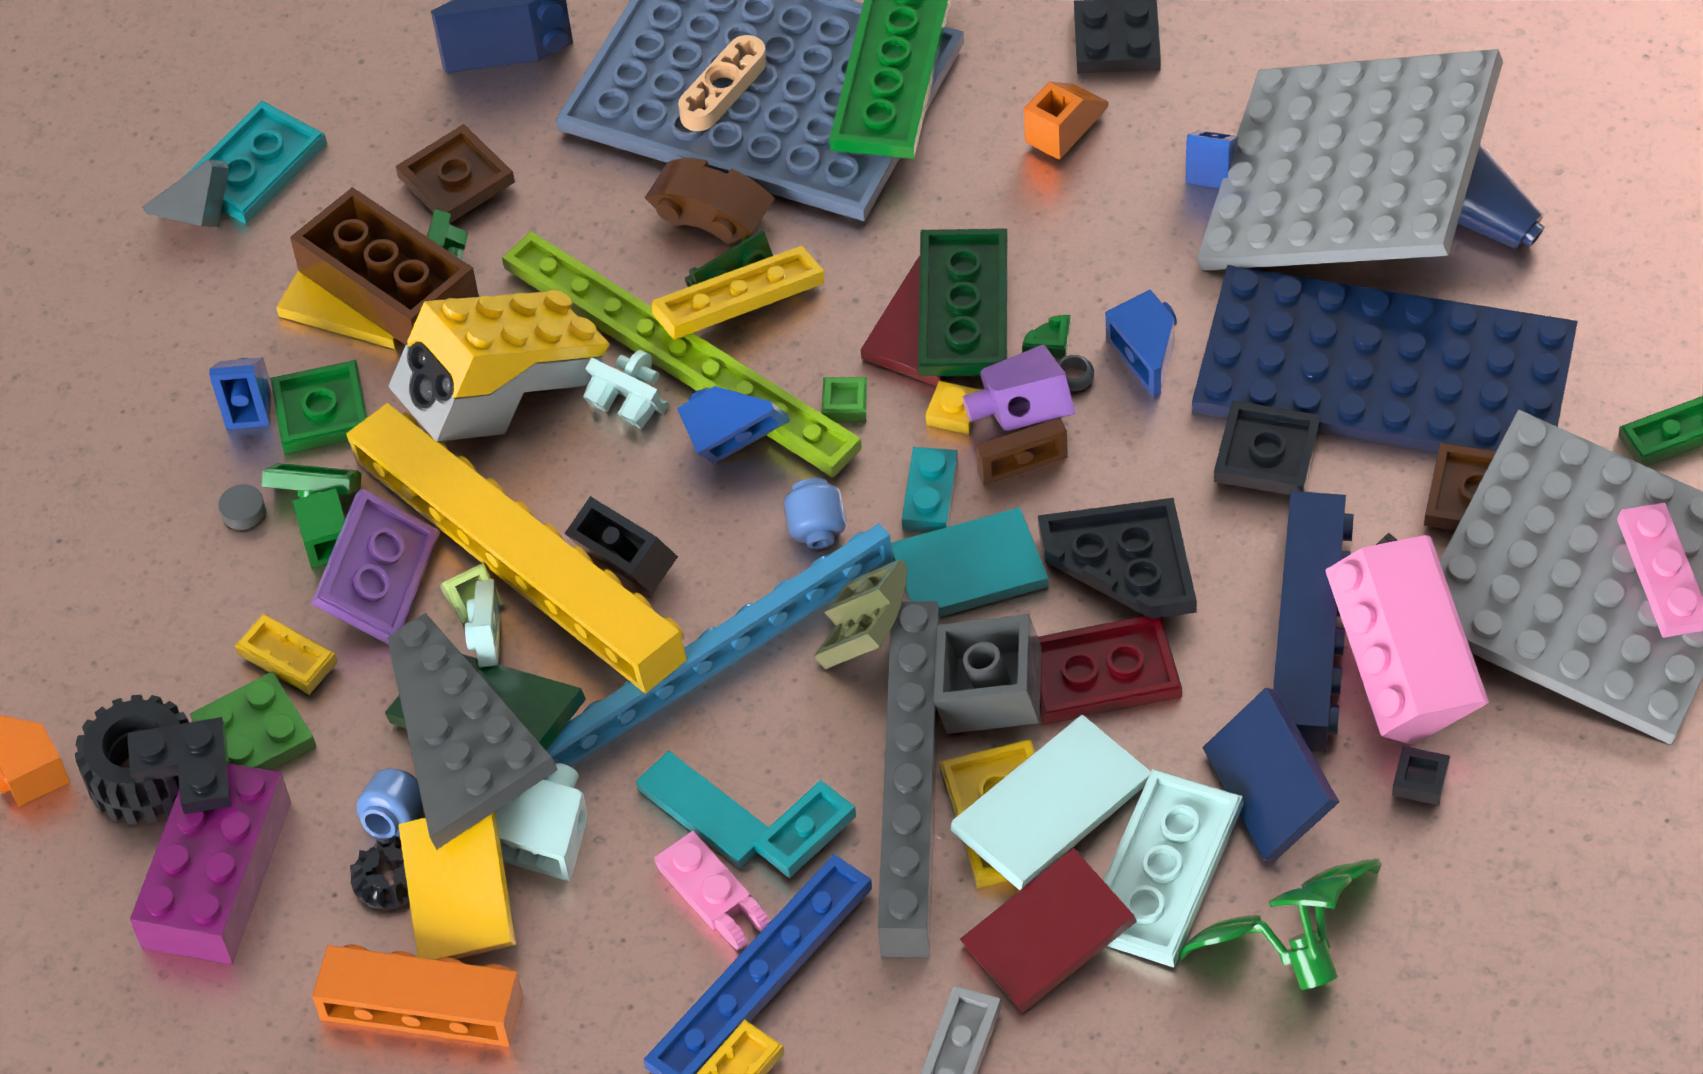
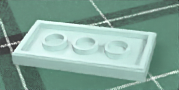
[950,715,1151,890]
[1103,769,1244,967]

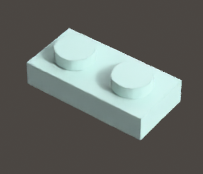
[465,579,501,667]

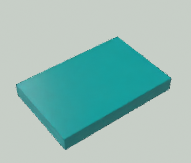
[182,100,327,224]
[891,507,1049,617]

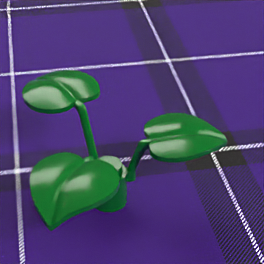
[1179,858,1381,990]

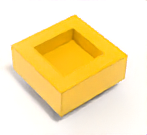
[926,381,980,435]

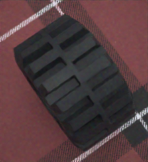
[75,694,189,824]

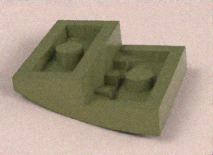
[813,559,907,669]

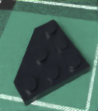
[1038,498,1197,619]

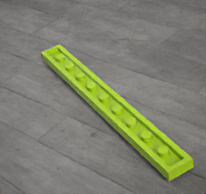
[502,231,862,477]

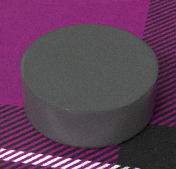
[218,484,266,530]

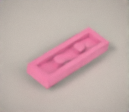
[1617,502,1703,638]

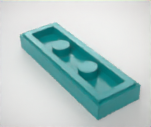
[636,750,768,869]

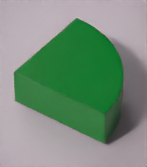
[1022,315,1071,358]

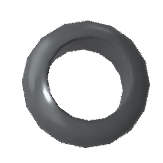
[1057,355,1094,392]

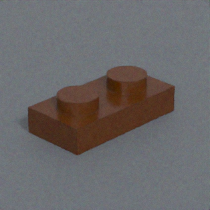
[976,417,1068,486]

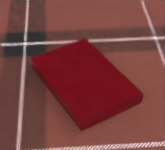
[860,256,947,386]
[1038,616,1182,725]
[960,848,1137,1014]

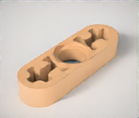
[678,35,767,131]

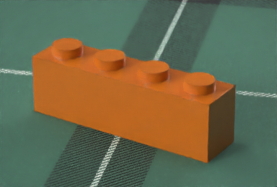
[312,944,523,1047]

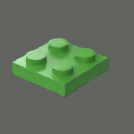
[190,671,317,770]

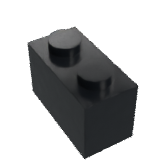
[564,496,678,594]

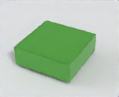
[821,377,868,422]

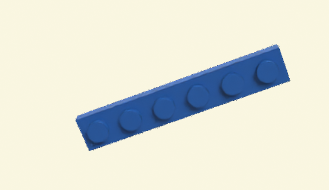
[644,854,872,1074]

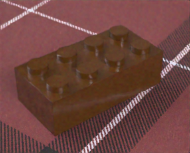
[290,187,479,345]

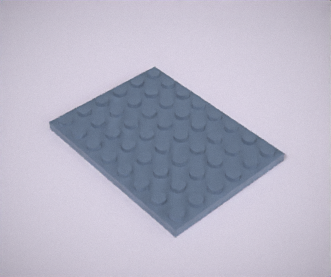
[556,0,964,222]

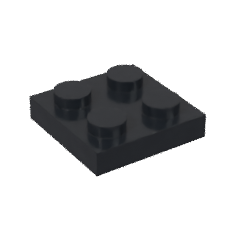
[1074,0,1161,73]
[1214,400,1321,495]

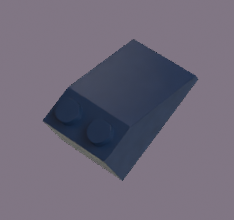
[431,0,573,73]

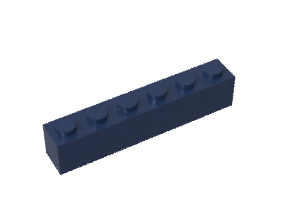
[1273,491,1354,753]

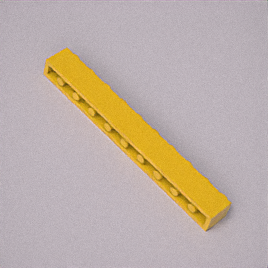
[346,403,687,694]

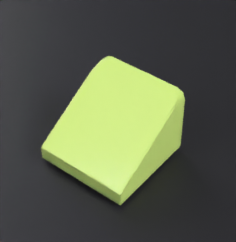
[440,563,504,624]

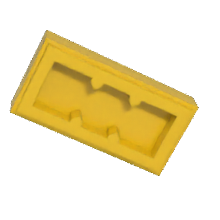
[235,613,338,695]
[697,1019,784,1074]

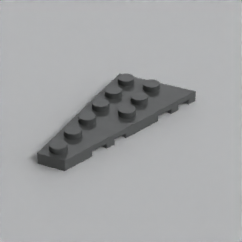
[387,613,558,850]

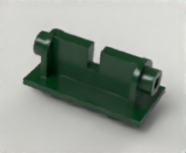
[685,230,773,287]

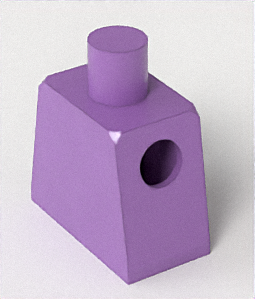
[962,345,1076,431]

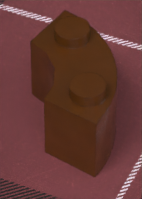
[644,158,775,245]

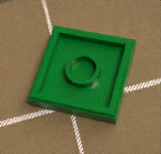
[270,360,368,455]

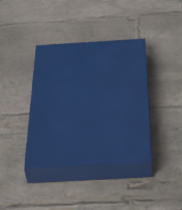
[1202,687,1340,862]

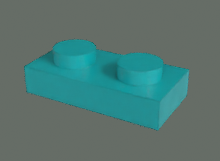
[902,447,958,532]
[754,780,856,878]

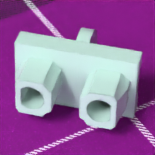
[583,350,670,429]

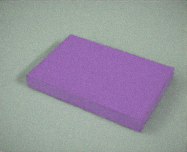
[311,488,441,644]

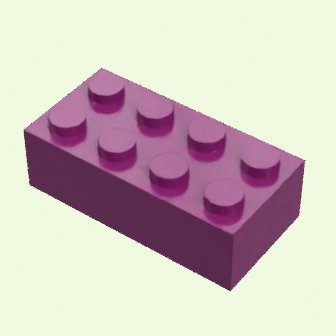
[130,764,291,965]

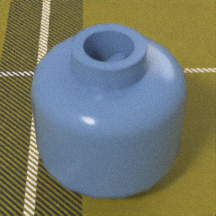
[783,478,847,549]
[356,768,424,839]

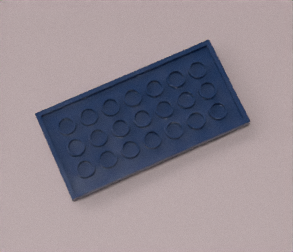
[1192,265,1578,453]

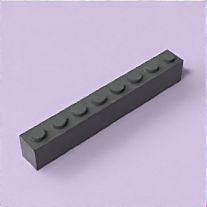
[878,601,940,957]

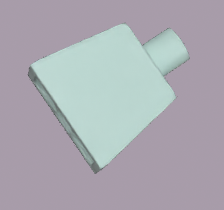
[496,763,588,882]

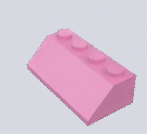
[1325,535,1489,745]

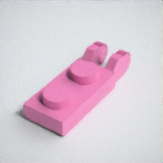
[654,831,770,950]

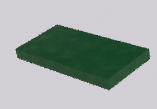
[918,228,1008,376]
[385,654,586,750]

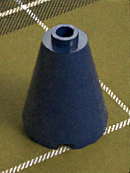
[1458,142,1545,250]

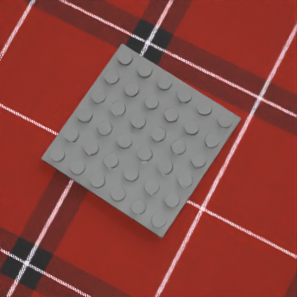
[1197,49,1503,271]
[1439,409,1703,745]

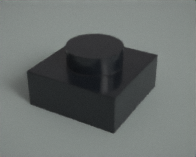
[1392,746,1450,806]

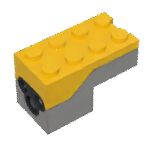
[388,290,610,442]

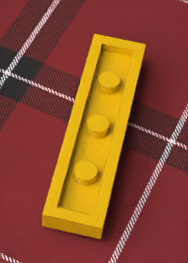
[652,245,825,340]

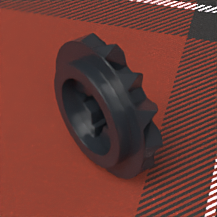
[350,837,410,909]

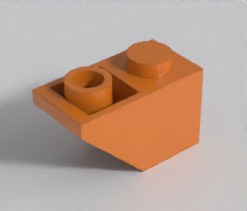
[1024,81,1108,160]
[0,715,70,807]

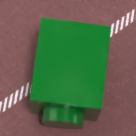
[292,489,345,569]

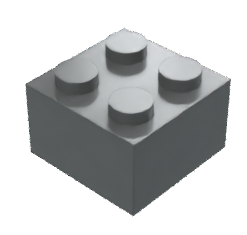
[934,614,1042,734]

